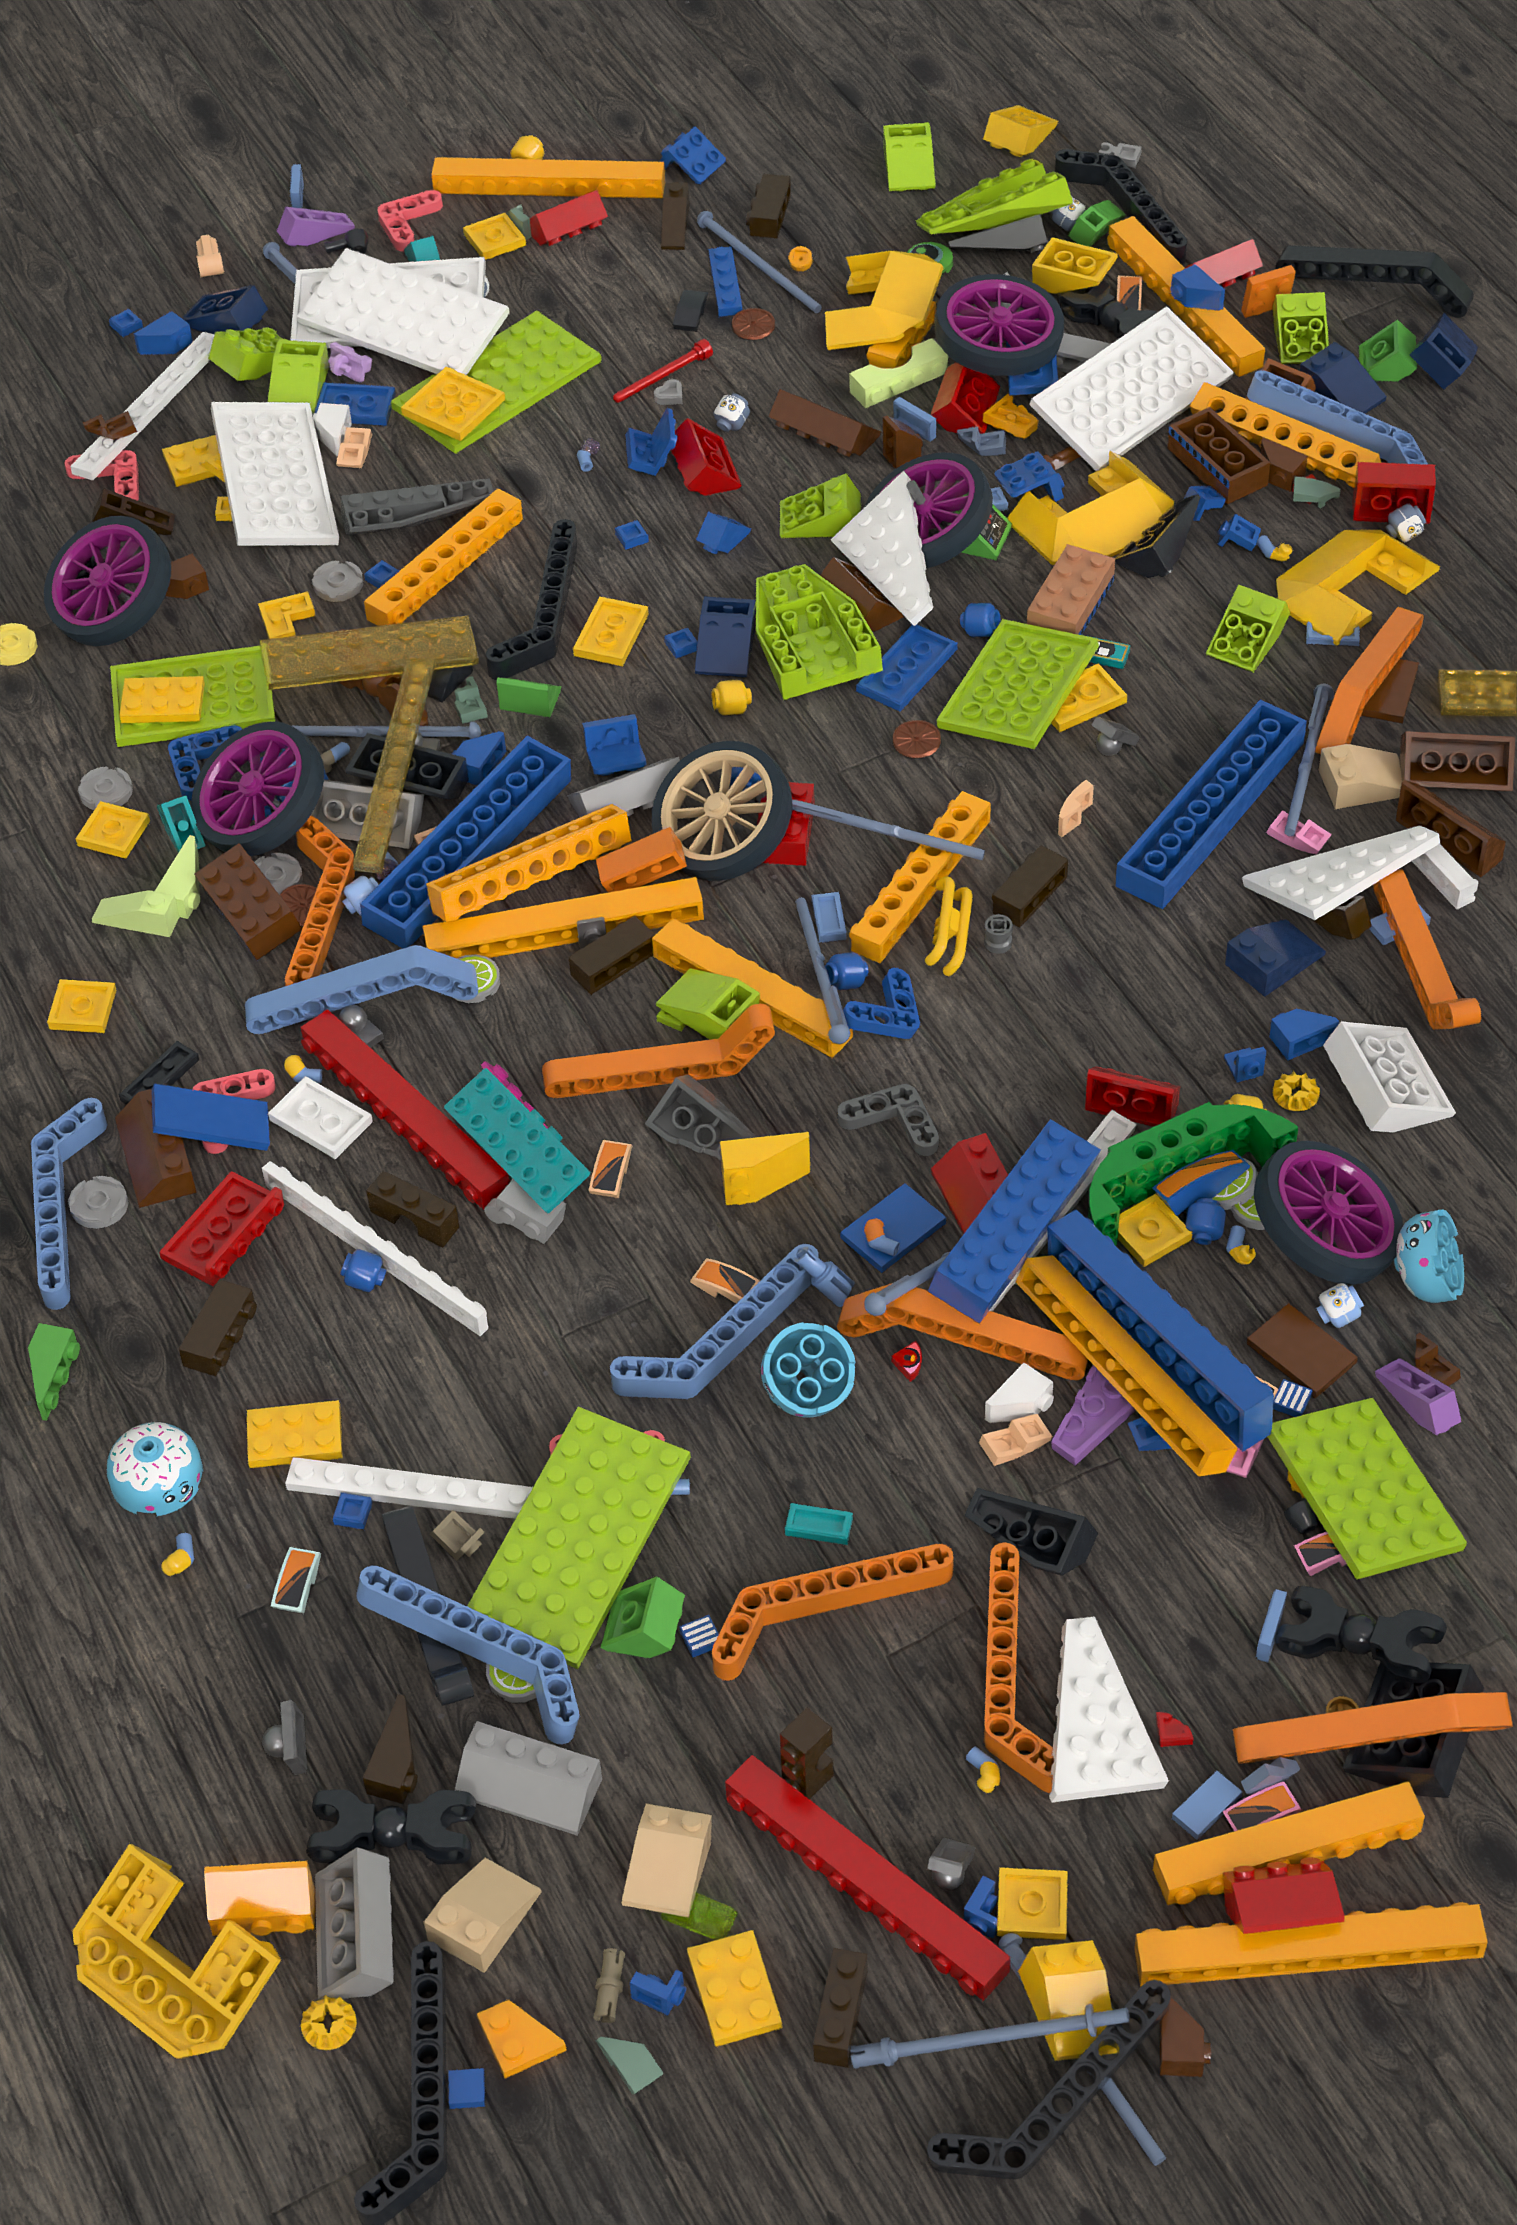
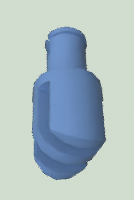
[794,1247,855,1307]

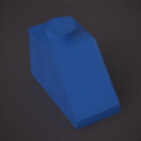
[1170,264,1225,311]
[134,311,193,354]
[696,512,751,554]
[452,731,506,786]
[1269,1009,1339,1061]

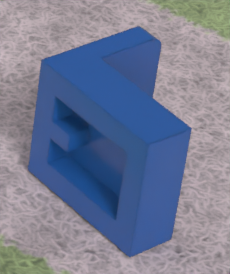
[1184,486,1226,521]
[1218,514,1261,552]
[964,1876,998,1938]
[630,1969,686,2015]

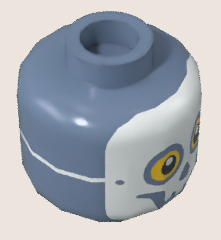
[1051,196,1086,231]
[713,393,750,432]
[1386,504,1426,543]

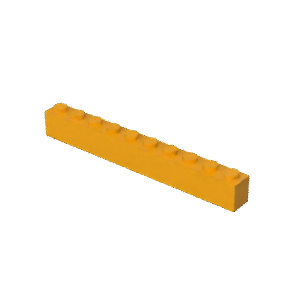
[431,157,665,198]
[1107,216,1265,377]
[423,877,704,958]
[1016,1255,1238,1476]
[1134,1902,1488,1987]

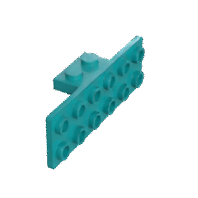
[444,1068,590,1213]

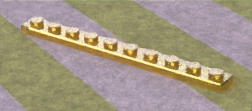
[353,653,436,873]

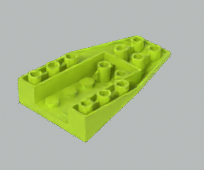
[916,159,1073,234]
[756,564,883,700]

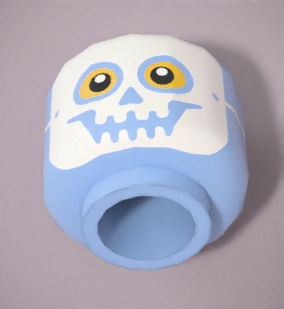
[1316,1283,1364,1328]

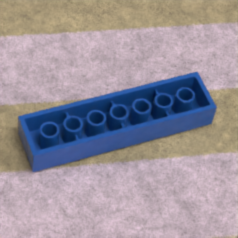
[928,1119,1101,1324]

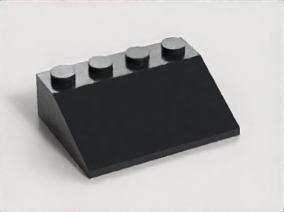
[1343,1661,1484,1798]

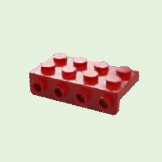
[159,1171,284,1286]

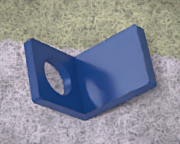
[1224,1047,1266,1083]

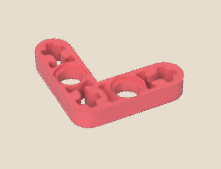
[377,190,443,252]
[64,450,139,500]
[192,1069,276,1154]

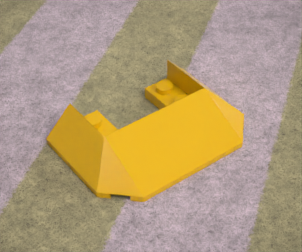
[825,251,943,350]
[1007,450,1174,565]
[1276,530,1440,645]
[73,1844,281,2059]

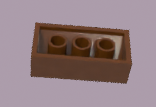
[769,389,882,457]
[1400,731,1515,792]
[1396,780,1506,877]
[115,1085,197,1208]

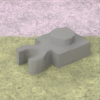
[1099,142,1142,168]

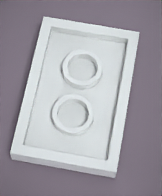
[268,1076,373,1159]

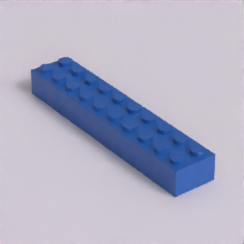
[1115,700,1307,909]
[360,736,571,948]
[1047,1210,1274,1452]

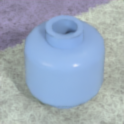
[342,876,378,916]

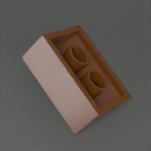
[820,557,905,632]

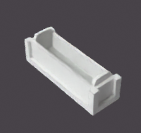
[1412,844,1478,909]

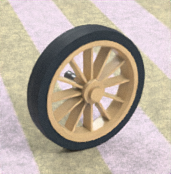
[652,741,792,881]

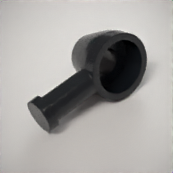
[324,228,369,254]
[1284,1499,1319,1534]

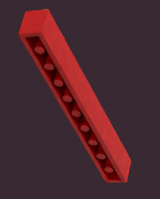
[301,1009,510,1210]
[725,1755,1011,2001]

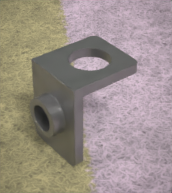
[577,917,606,948]

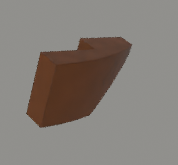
[83,411,138,440]
[1415,1332,1461,1386]

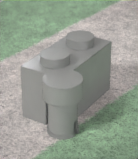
[484,1179,566,1244]

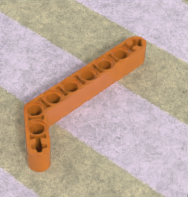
[1315,607,1424,755]
[285,816,355,986]
[1373,869,1481,1029]
[542,1004,775,1098]
[837,1283,1088,1380]
[984,1543,1054,1793]
[712,1544,953,1681]
[1233,1692,1513,1764]

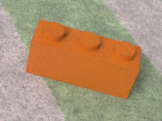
[596,827,687,893]

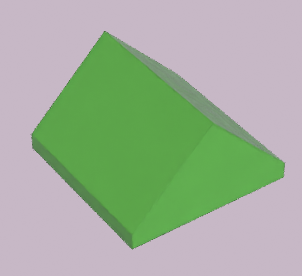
[497,677,561,717]

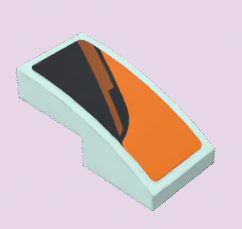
[271,1547,321,1614]

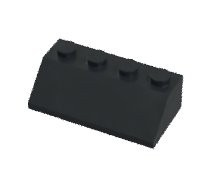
[345,733,469,799]

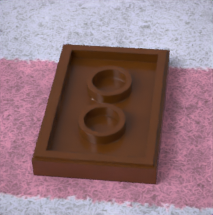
[1361,659,1419,724]
[1247,1303,1358,1399]

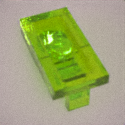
[661,1892,738,1940]

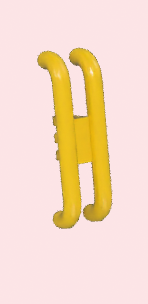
[925,877,973,976]

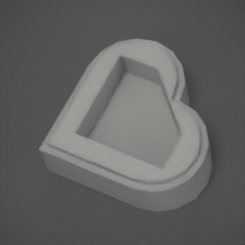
[654,379,683,405]

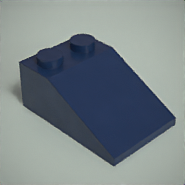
[182,285,268,335]
[1300,342,1387,414]
[1225,919,1326,997]

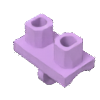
[328,342,372,383]

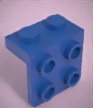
[659,127,726,184]
[625,408,677,476]
[994,451,1064,502]
[582,714,647,776]

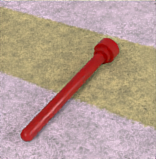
[613,339,713,403]

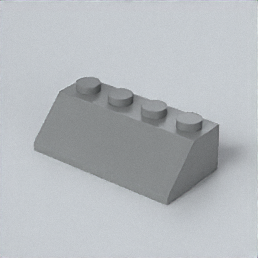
[567,757,680,817]
[310,779,424,849]
[455,1721,602,1836]
[315,1847,394,2000]

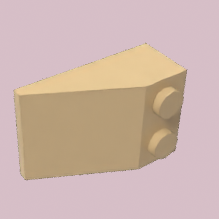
[1319,744,1402,809]
[622,1804,712,1917]
[424,1858,541,1973]

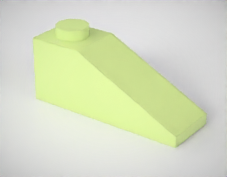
[155,835,200,919]
[92,890,179,937]

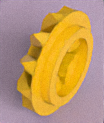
[1273,1071,1320,1111]
[300,1995,356,2050]

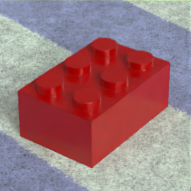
[1353,462,1436,524]

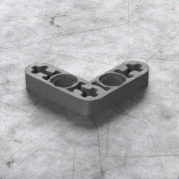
[837,1084,939,1156]

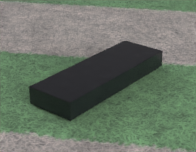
[119,1041,199,1105]

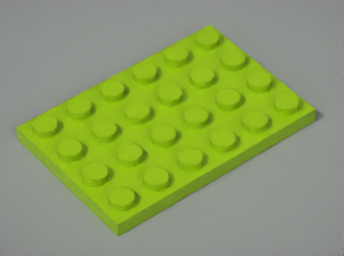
[936,619,1099,749]
[110,645,276,747]
[1267,1398,1467,1580]

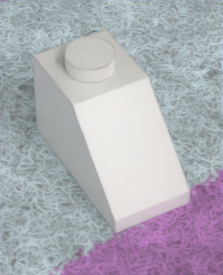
[313,403,352,456]
[985,1363,1054,1423]

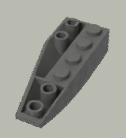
[341,478,494,535]

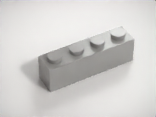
[1056,333,1111,373]

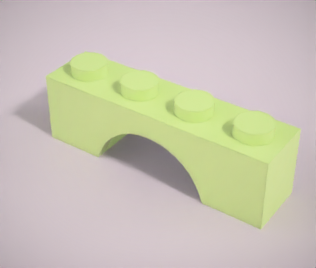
[850,338,948,408]

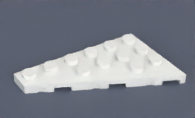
[831,471,933,626]
[1242,826,1440,920]
[1049,1617,1169,1802]

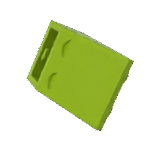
[883,123,935,191]
[1272,292,1329,364]
[208,327,286,381]
[268,340,330,413]
[780,474,861,538]
[1206,585,1290,673]
[656,968,760,1040]

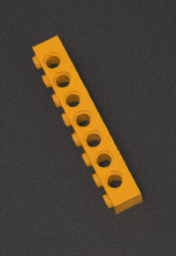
[1190,382,1381,488]
[364,489,523,631]
[849,791,991,963]
[426,804,632,922]

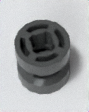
[984,914,1013,954]

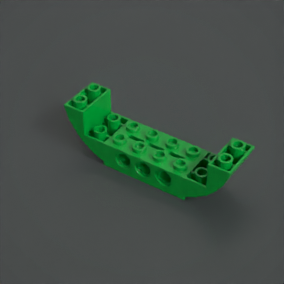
[1088,1102,1298,1246]

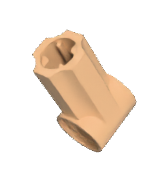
[196,235,224,277]

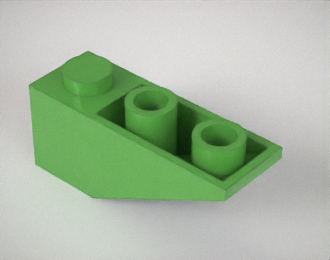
[1068,200,1126,247]
[28,1323,80,1421]

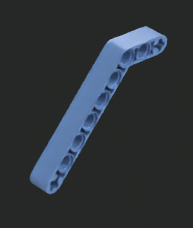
[1247,370,1428,464]
[245,945,478,1034]
[31,1098,107,1310]
[610,1244,819,1399]
[356,1566,579,1744]

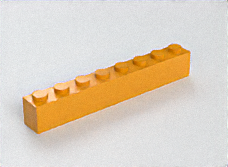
[652,918,853,1058]
[1153,1781,1425,1906]

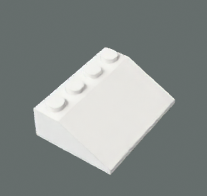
[1323,1021,1456,1132]

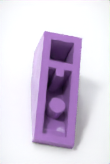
[277,207,355,246]
[1375,1358,1462,1435]

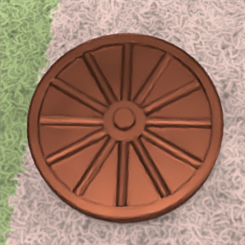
[732,308,775,340]
[893,720,941,758]
[280,884,317,926]

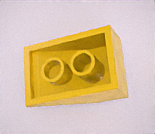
[983,105,1058,157]
[1032,237,1118,294]
[720,1132,810,1205]
[1018,1940,1117,2061]

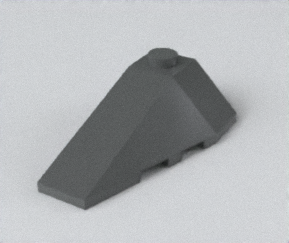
[949,214,1048,253]
[645,1074,757,1160]

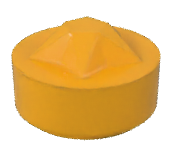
[789,246,813,272]

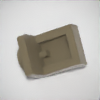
[429,1510,484,1561]

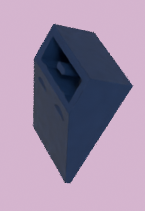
[1409,313,1478,390]
[695,597,756,677]

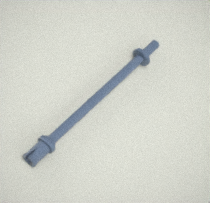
[851,2004,1129,2069]

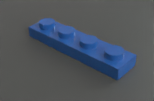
[708,247,742,317]

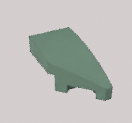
[506,204,531,240]
[1293,477,1340,509]
[454,676,488,724]
[595,2037,663,2095]

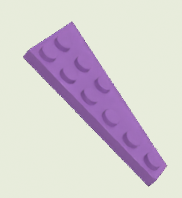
[1051,1365,1136,1465]

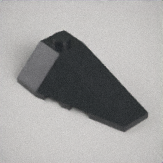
[1115,494,1200,579]
[965,1488,1098,1576]

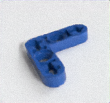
[168,725,242,801]
[843,968,920,1039]

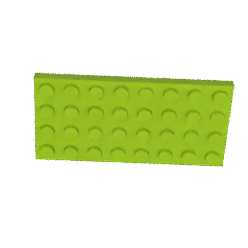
[391,311,601,454]
[467,1406,691,1669]

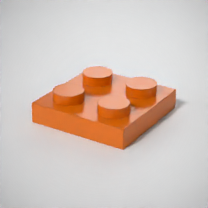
[1241,265,1296,318]

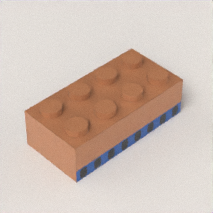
[1027,544,1115,635]

